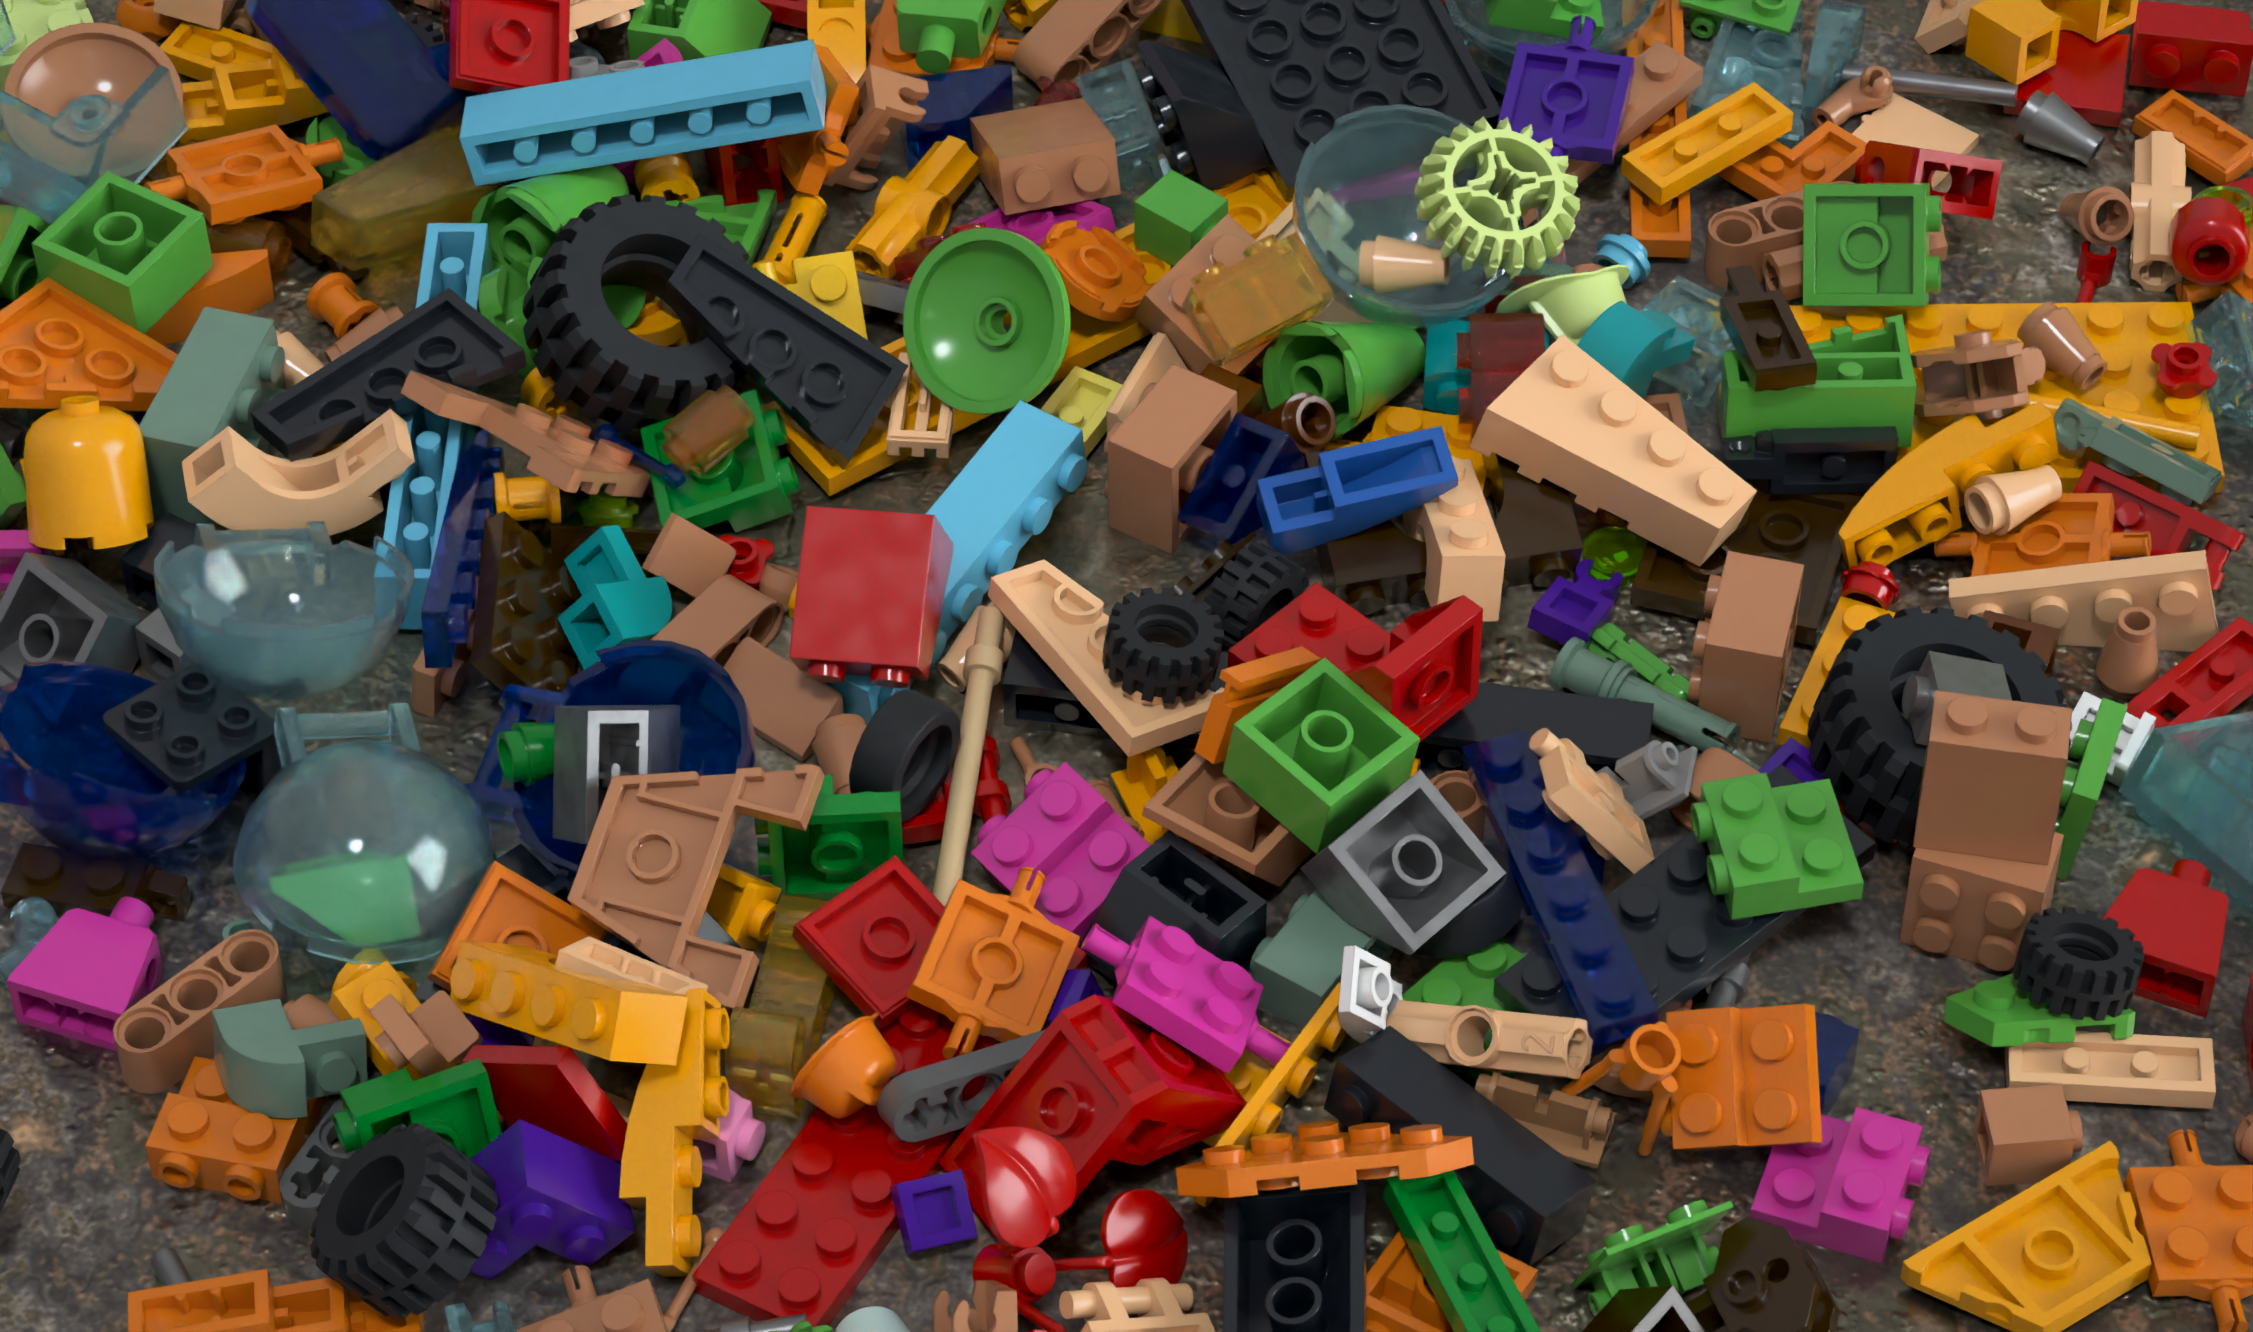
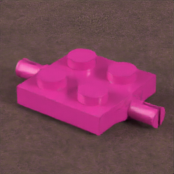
[1081,916,1292,1074]

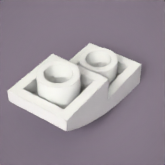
[1338,945,1403,1044]

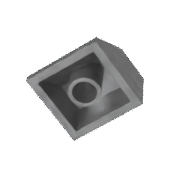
[0,552,148,727]
[1300,769,1506,955]

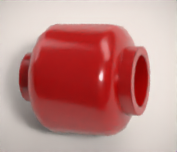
[2168,196,2250,286]

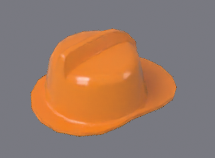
[790,1012,897,1119]

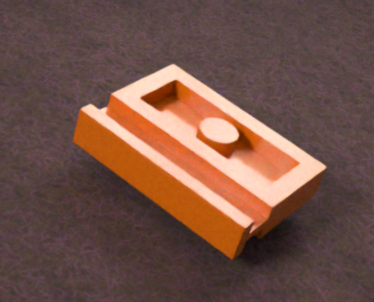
[1194,646,1321,764]

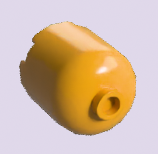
[24,395,154,550]

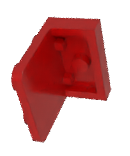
[2129,1,2253,97]

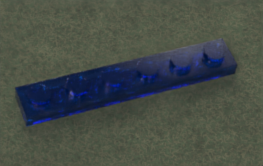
[421,423,505,668]
[1462,730,1659,1047]

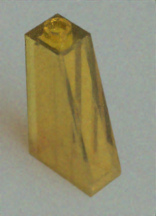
[311,117,537,271]

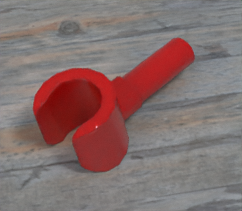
[2075,241,2117,303]

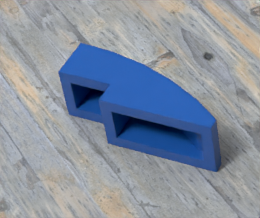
[1256,426,1459,555]

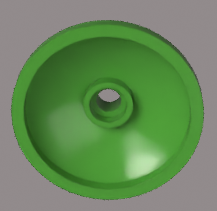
[903,228,1071,414]

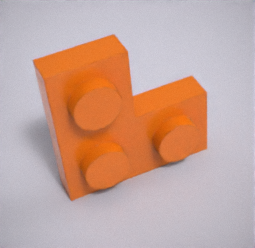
[1716,120,1867,201]

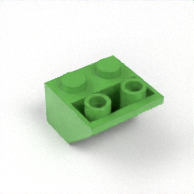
[627,0,772,61]

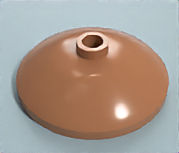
[3,22,184,183]

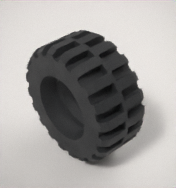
[522,195,757,435]
[1807,607,2072,852]

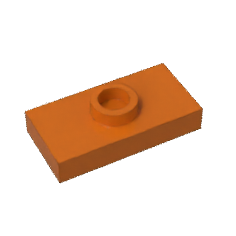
[2132,89,2253,186]

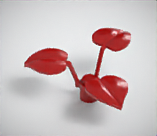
[972,1126,1188,1332]

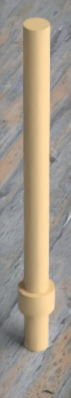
[933,606,1005,907]

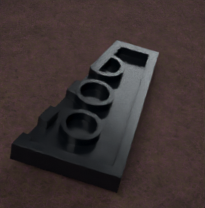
[664,234,908,470]
[251,288,527,462]

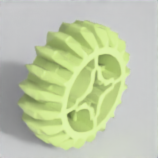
[1414,116,1580,279]

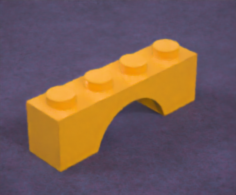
[450,940,688,1066]

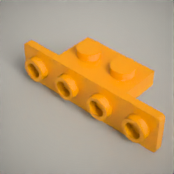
[1193,982,1348,1208]

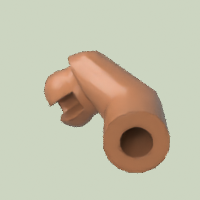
[1811,66,1894,128]

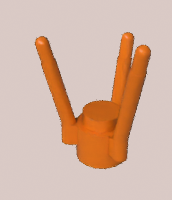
[1542,1021,1682,1156]

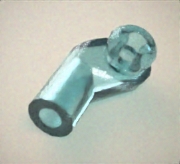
[0,897,57,989]

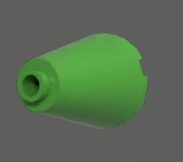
[471,164,630,270]
[1262,321,1426,442]

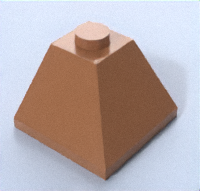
[1142,753,1313,887]

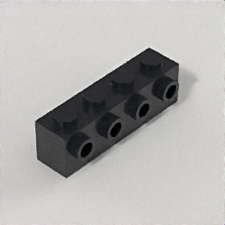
[1324,1026,1597,1266]

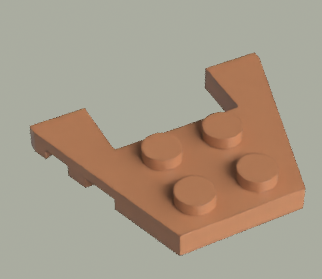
[401,370,652,498]
[567,764,825,1017]

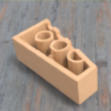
[1469,334,1757,567]

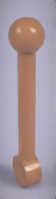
[663,1227,725,1332]

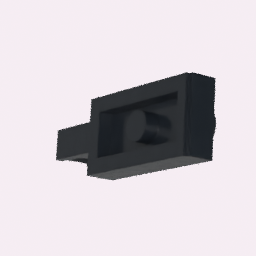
[1720,426,1899,494]

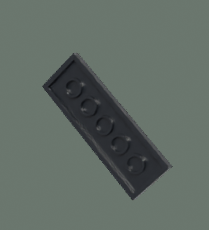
[1493,764,1876,1073]

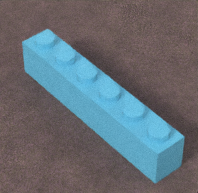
[459,40,827,186]
[826,400,1088,725]

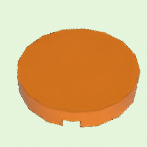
[1039,220,1151,322]

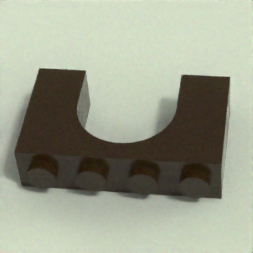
[1303,448,1583,615]

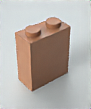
[970,98,1121,215]
[1913,690,2072,865]

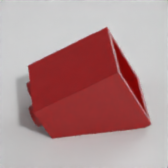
[789,506,954,688]

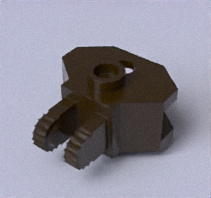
[1686,1216,1840,1332]

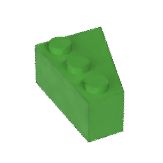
[1719,314,1917,447]

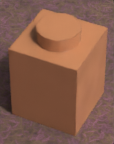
[1973,1084,2083,1186]

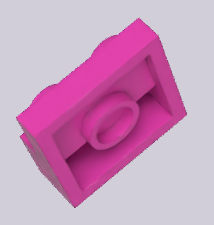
[970,762,1151,943]
[1750,1107,1932,1264]

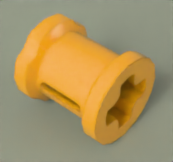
[494,472,561,525]

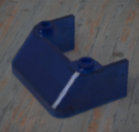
[246,0,483,164]

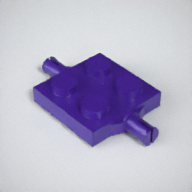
[1496,15,1634,165]

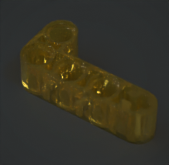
[725,893,837,1119]

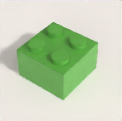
[31,171,213,334]
[1222,657,1420,854]

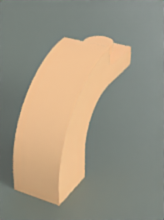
[181,409,415,541]

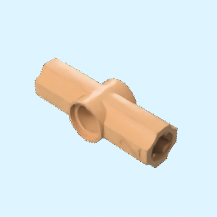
[2127,131,2192,292]
[1386,1000,1593,1079]

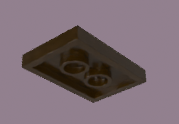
[470,511,582,723]

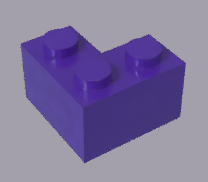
[470,1119,634,1280]

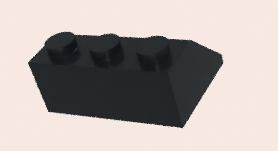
[1222,1180,1366,1332]

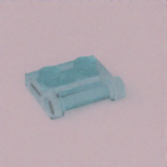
[1639,275,1735,407]

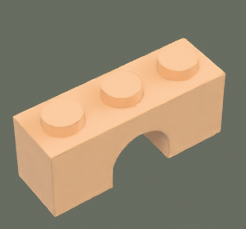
[1403,456,1506,622]

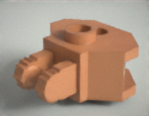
[1910,330,2047,421]

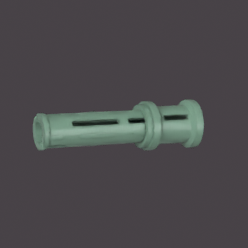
[1549,637,1741,753]

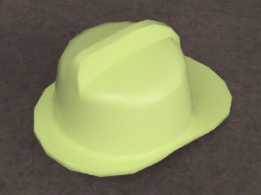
[1496,265,1630,345]

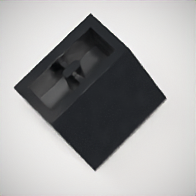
[1135,39,1269,191]
[1078,830,1267,985]

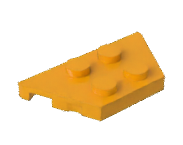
[1900,1141,2152,1332]

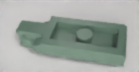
[2054,398,2222,505]

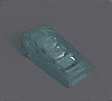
[1801,0,1866,120]

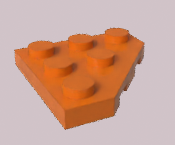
[0,277,178,411]
[1176,1121,1474,1198]

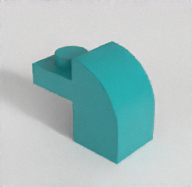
[1577,301,1696,399]
[557,525,672,672]

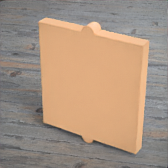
[1852,93,1979,189]

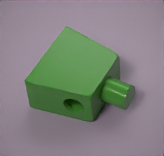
[897,0,1007,74]

